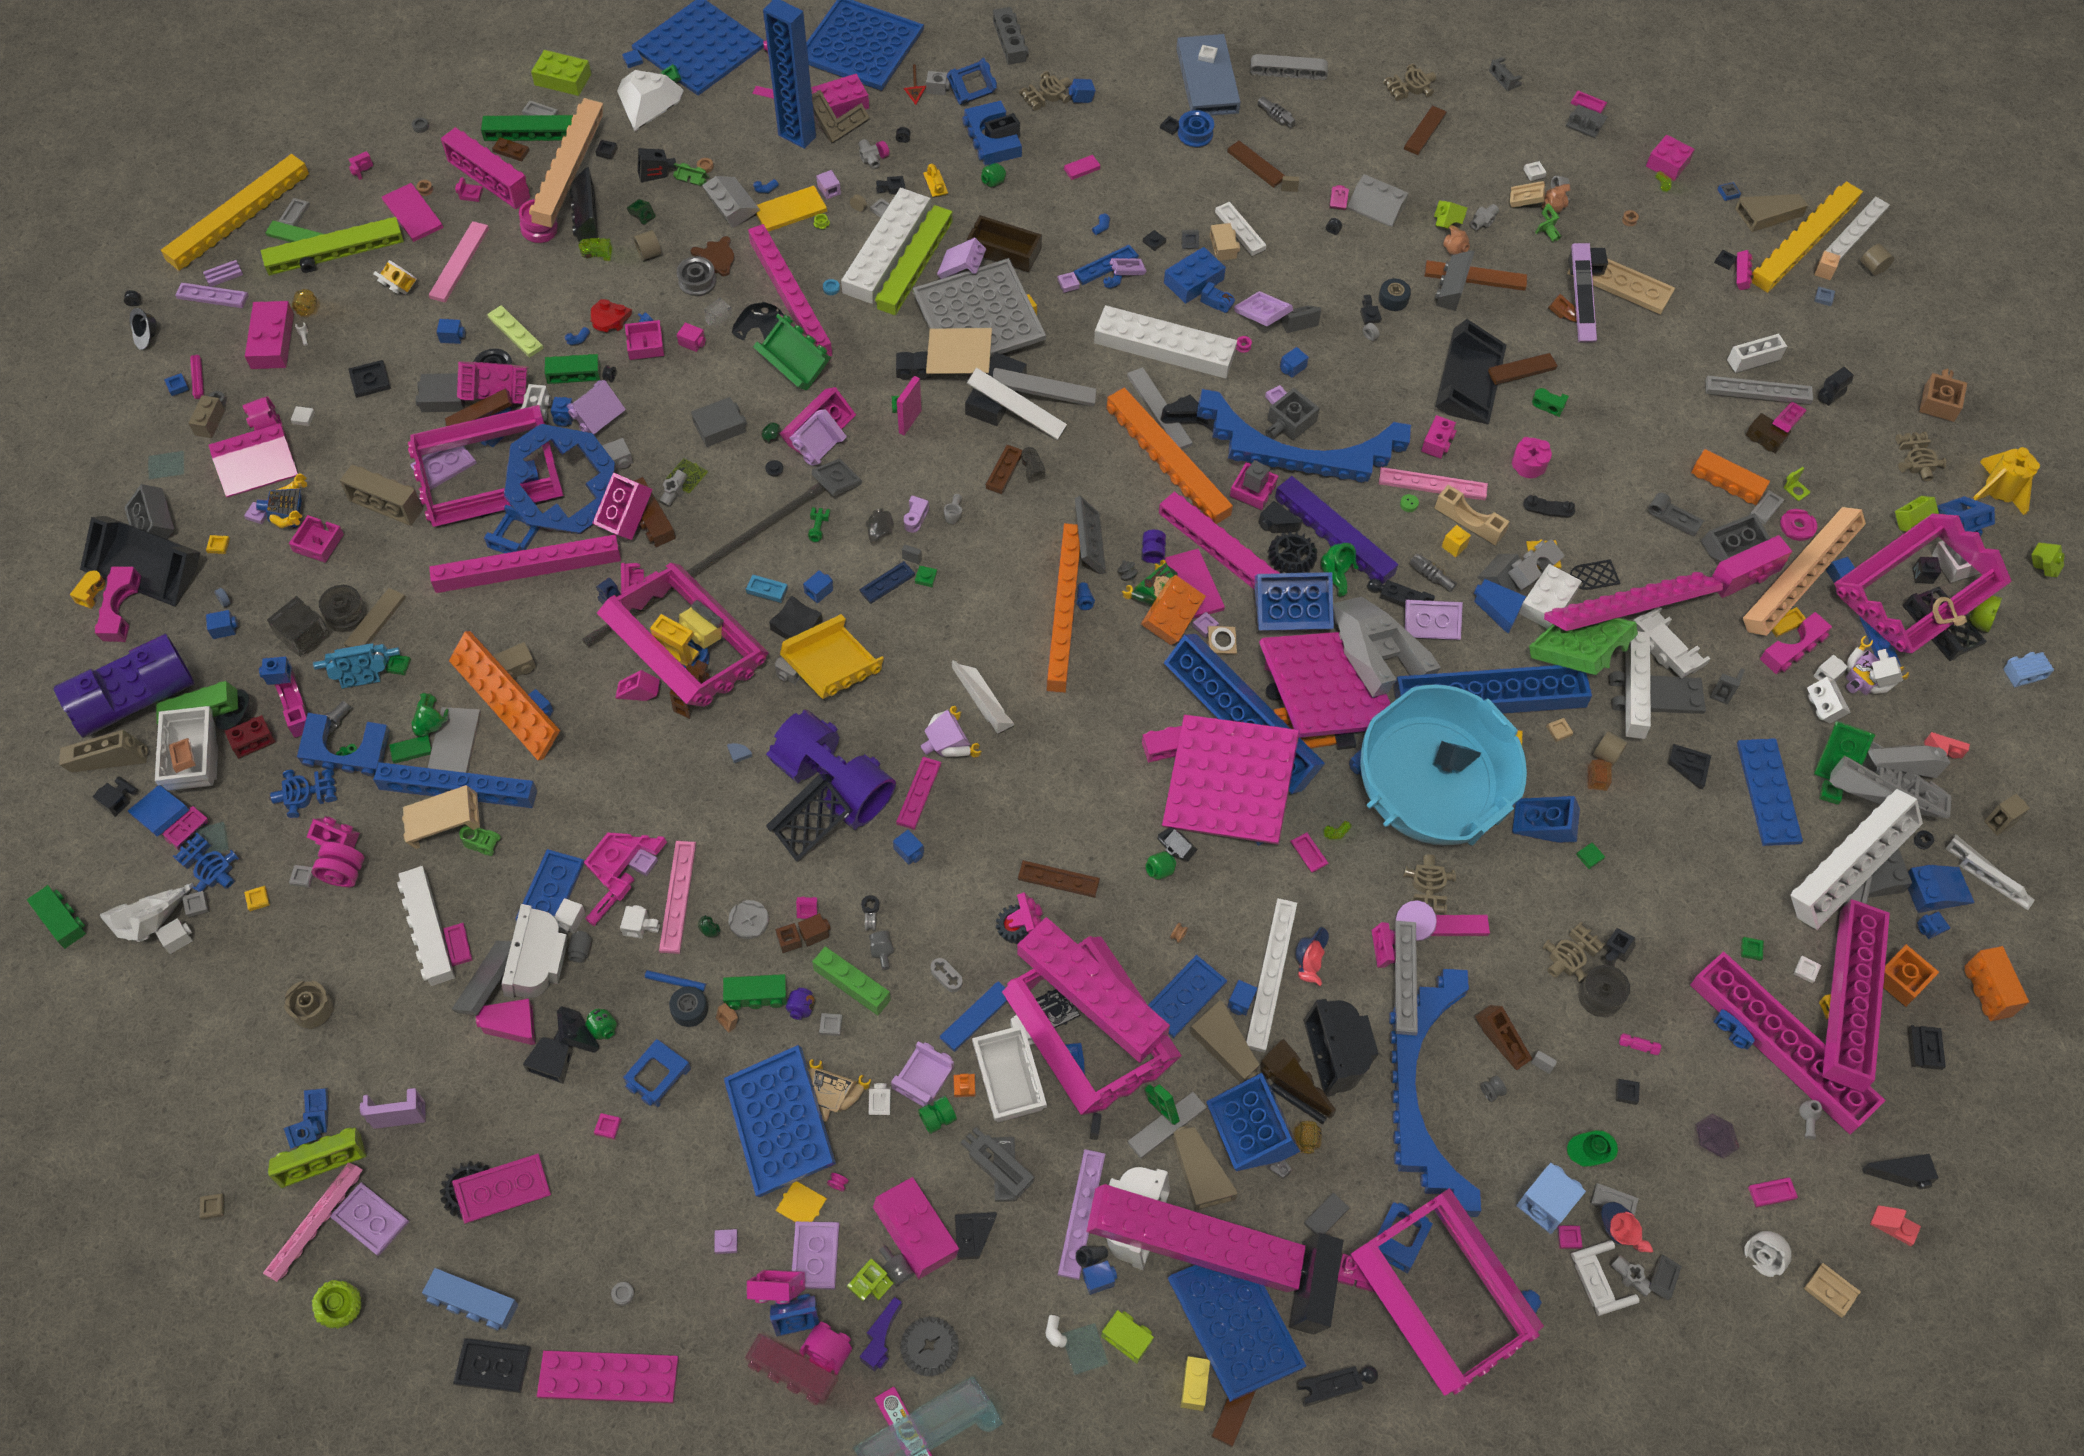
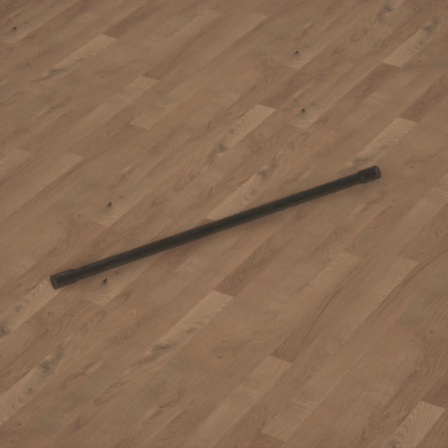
[582,482,827,648]

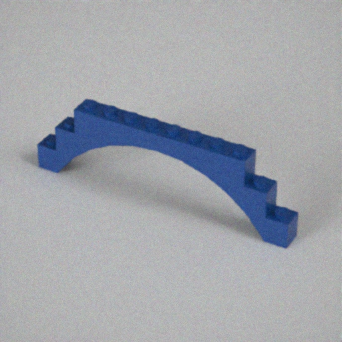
[1197,389,1411,482]
[1389,969,1481,1217]

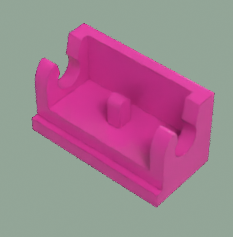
[621,563,644,595]
[162,806,208,850]

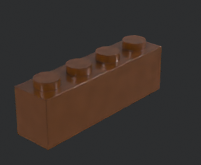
[634,477,676,547]

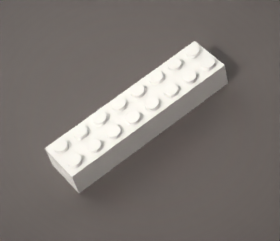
[841,188,931,304]
[1094,305,1237,378]
[1790,789,1923,930]

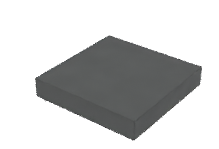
[811,459,862,496]

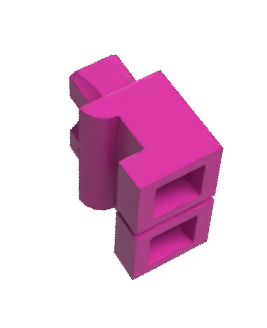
[1338,1254,1375,1292]

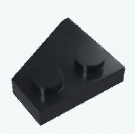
[1668,744,1712,790]
[557,1006,599,1053]
[955,1212,997,1260]

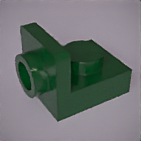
[627,199,656,225]

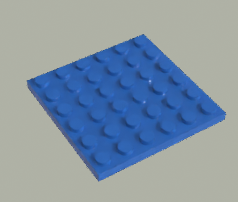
[632,0,764,96]
[806,0,924,91]

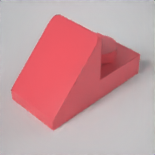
[1924,732,1970,759]
[1870,1205,1921,1246]

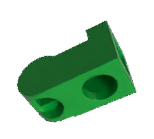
[1532,388,1569,417]

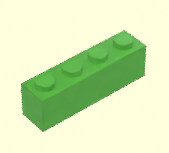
[156,681,238,724]
[812,946,891,1016]

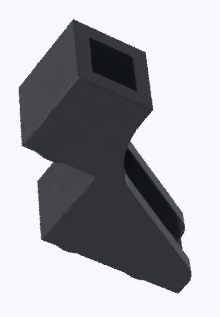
[1160,394,1214,432]

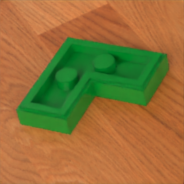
[1144,1084,1180,1125]

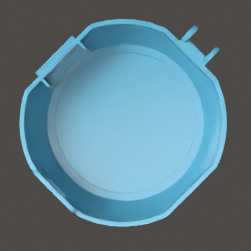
[1360,685,1527,846]

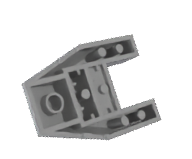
[1333,596,1441,697]
[1830,741,1951,819]

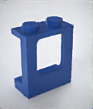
[946,58,997,105]
[1937,496,1995,532]
[484,505,540,554]
[623,1039,691,1108]
[1376,1202,1433,1274]

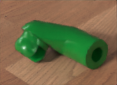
[336,744,357,756]

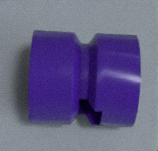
[1142,529,1166,563]

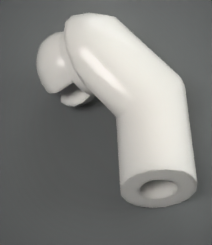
[1046,1315,1067,1348]

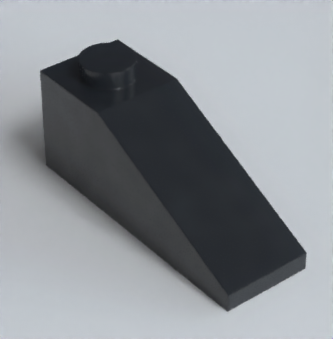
[1862,1154,1939,1189]

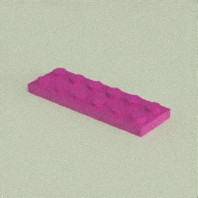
[537,1351,679,1404]

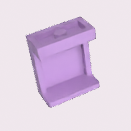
[937,238,986,279]
[567,380,626,435]
[790,409,847,465]
[891,1041,954,1107]
[360,1088,425,1129]

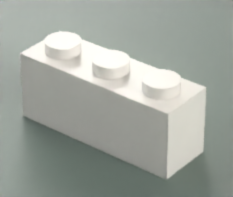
[1727,334,1787,373]

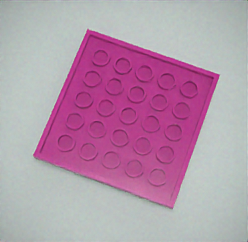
[1259,632,1391,738]
[1162,715,1299,845]

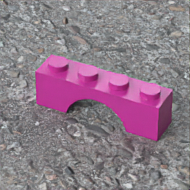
[95,567,141,642]
[1760,612,1832,674]
[274,670,307,738]

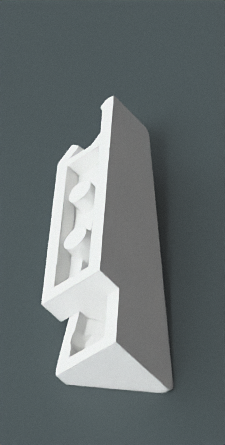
[952,660,1014,734]
[1946,834,2035,910]

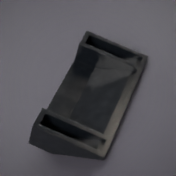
[1435,319,1507,425]
[80,516,201,607]

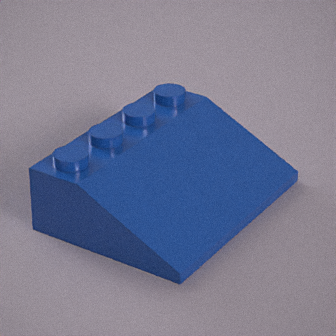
[1255,572,1334,631]
[1206,1073,1300,1171]

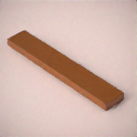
[1424,260,1527,291]

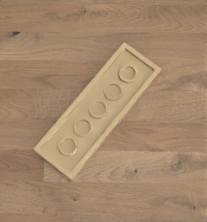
[1567,259,1675,315]

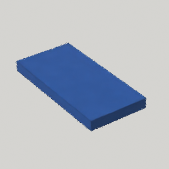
[515,849,585,921]
[1148,955,1227,1039]

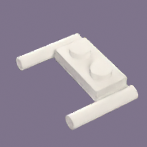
[1571,1240,1639,1316]

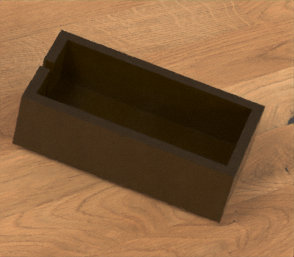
[967,215,1042,272]

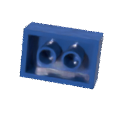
[1164,247,1226,304]

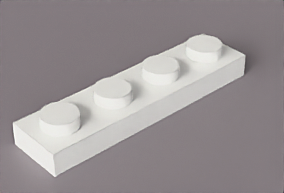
[1215,202,1266,256]

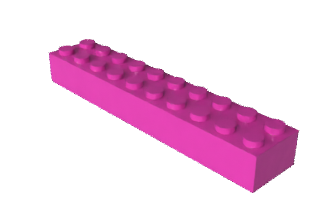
[1822,899,1890,1092]
[1690,951,1886,1135]
[1086,1184,1305,1292]

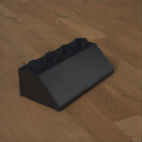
[570,167,598,242]

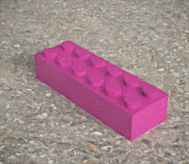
[441,127,530,209]

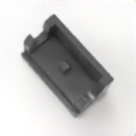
[1489,57,1522,91]

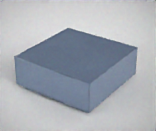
[1814,286,1835,306]

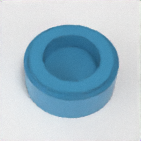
[823,279,840,295]

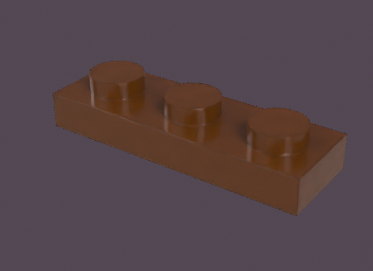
[985,445,1023,494]

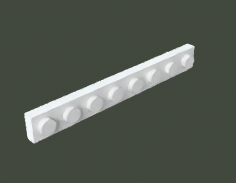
[1246,898,1297,1053]

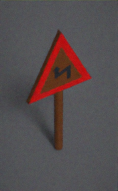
[903,64,926,105]

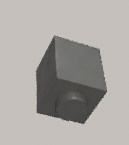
[1243,460,1270,493]

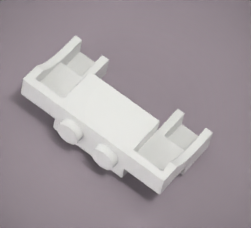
[1633,607,1710,679]

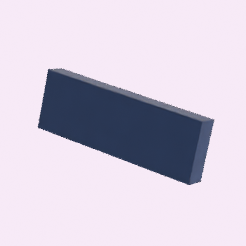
[859,561,915,604]

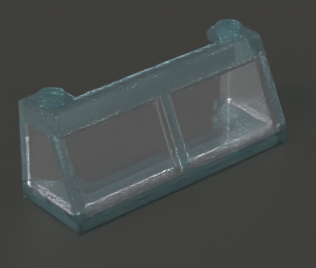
[853,1376,1003,1456]

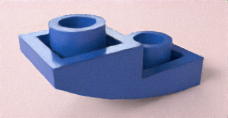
[1713,1009,1755,1050]

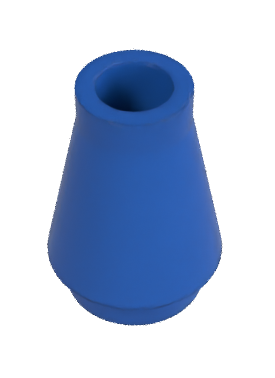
[1076,582,1095,610]

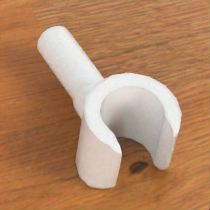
[295,322,308,346]

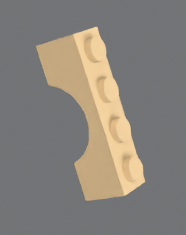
[1434,485,1510,546]

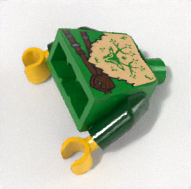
[1122,560,1178,606]

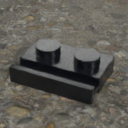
[1908,1025,1946,1070]

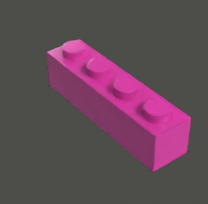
[1737,250,1753,290]

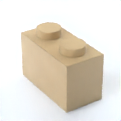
[1210,223,1240,261]

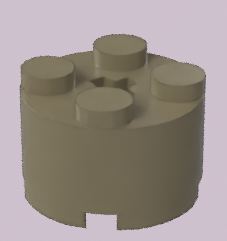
[284,981,334,1029]

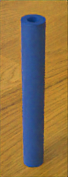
[645,970,706,992]

